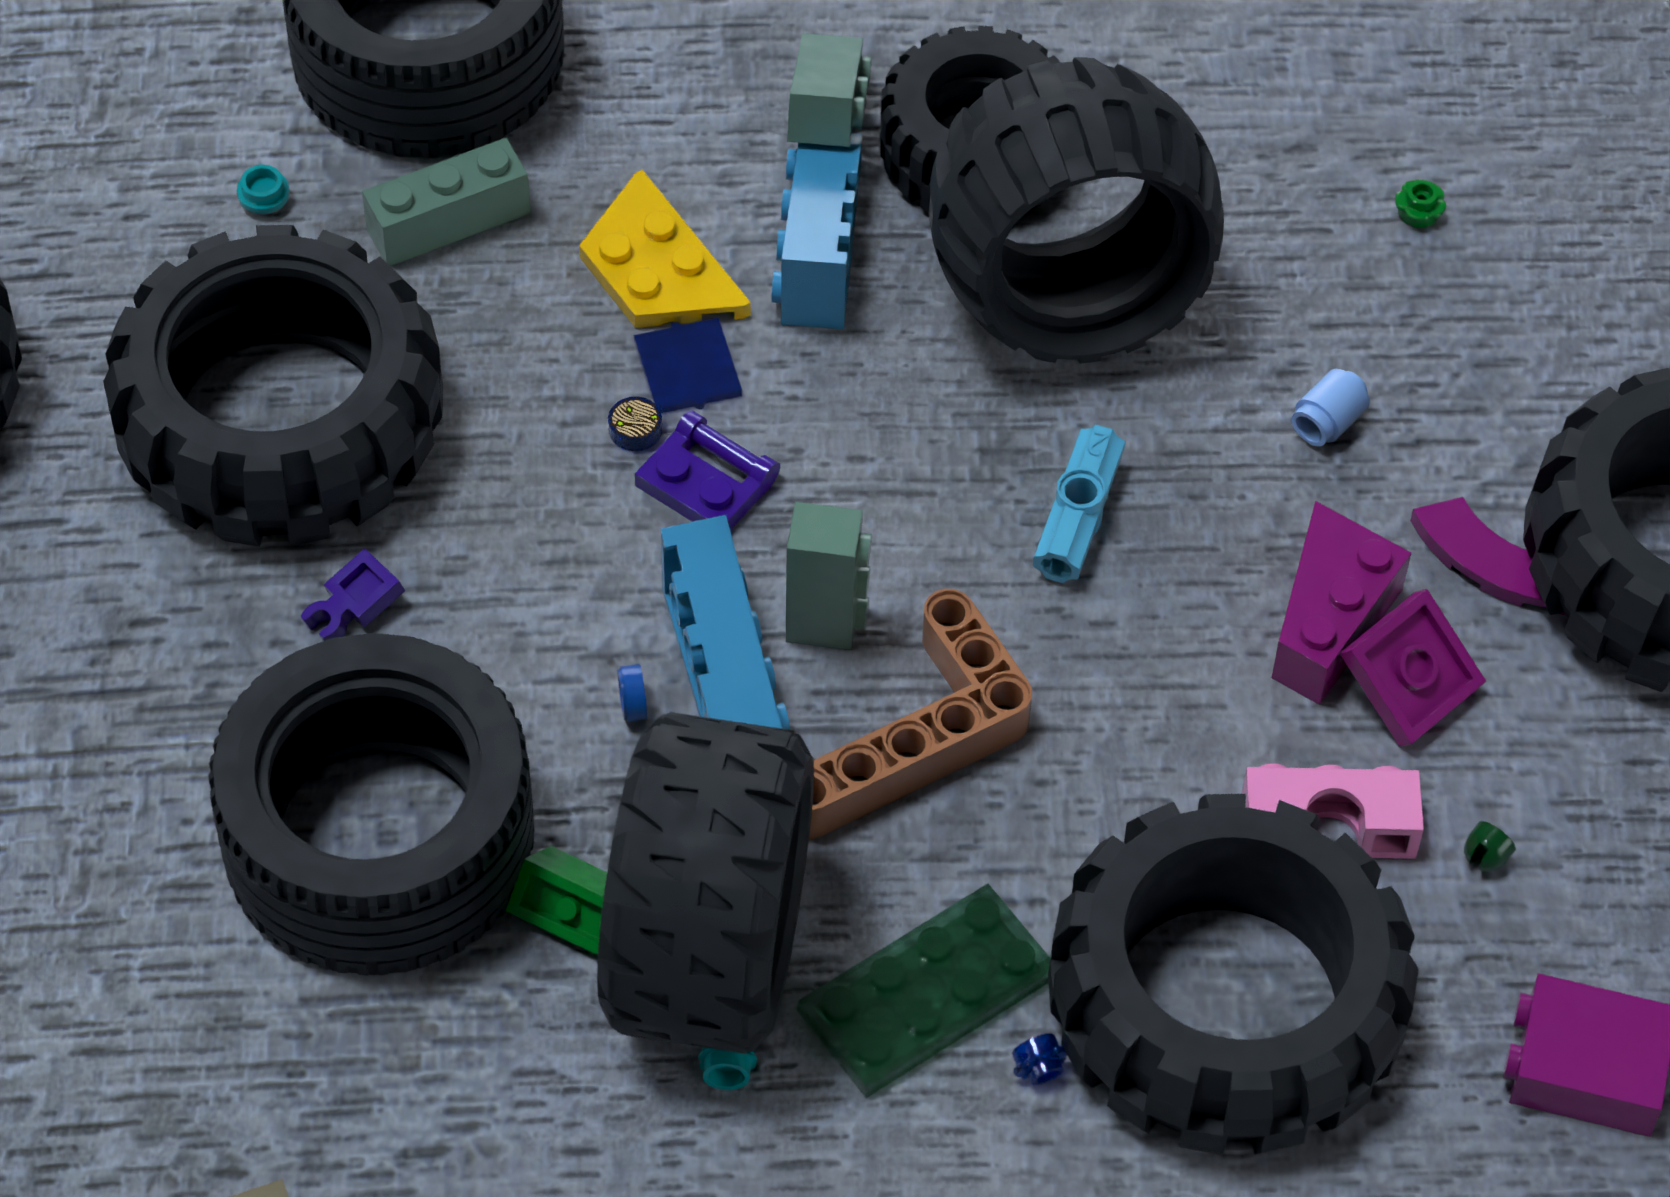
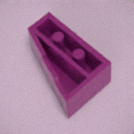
[1271,501,1411,705]

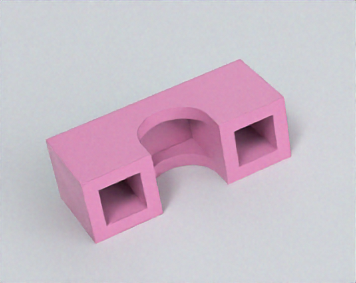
[1242,763,1424,859]

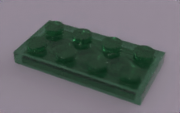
[798,883,1050,1098]

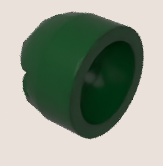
[1464,821,1516,872]

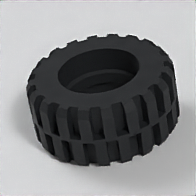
[879,25,1061,212]

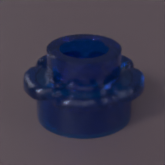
[1011,1033,1067,1085]

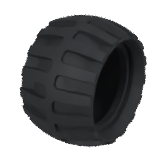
[929,57,1224,364]

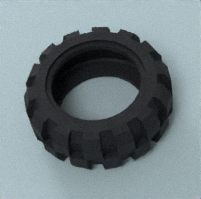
[103,225,443,547]

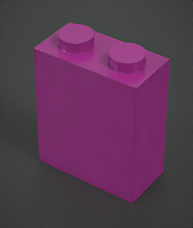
[1503,973,1670,1137]

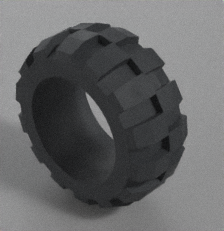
[1523,368,1670,692]
[1048,794,1419,1155]

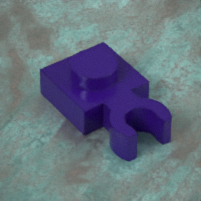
[301,548,405,641]

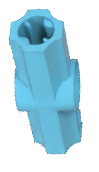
[1033,424,1125,584]

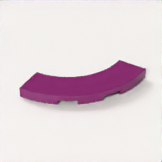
[1410,497,1565,615]

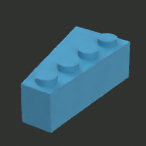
[771,132,862,329]
[660,515,790,730]

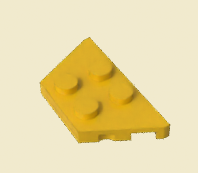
[579,170,751,328]

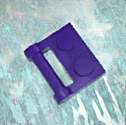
[635,410,781,530]

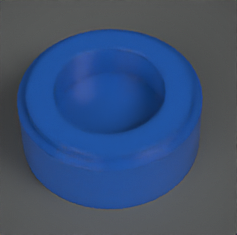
[617,664,647,722]

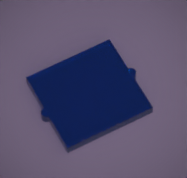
[634,318,742,414]

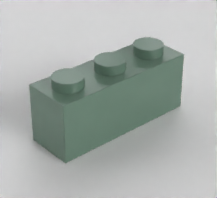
[787,33,872,147]
[362,138,531,266]
[785,502,872,651]

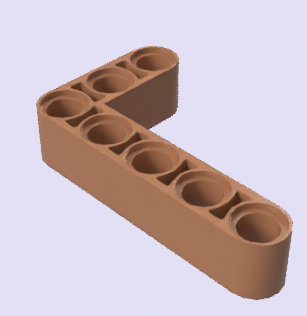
[809,588,1032,840]

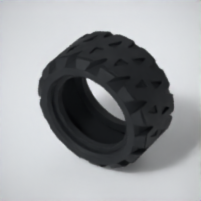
[597,712,814,1054]

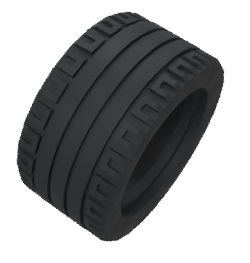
[282,0,564,158]
[208,633,534,976]

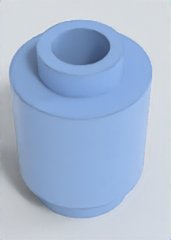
[1291,369,1370,446]

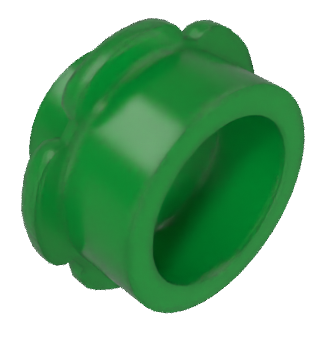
[1395,180,1446,228]

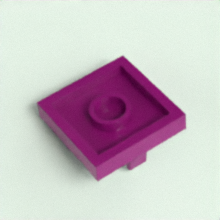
[1339,589,1486,746]

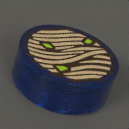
[608,396,662,451]

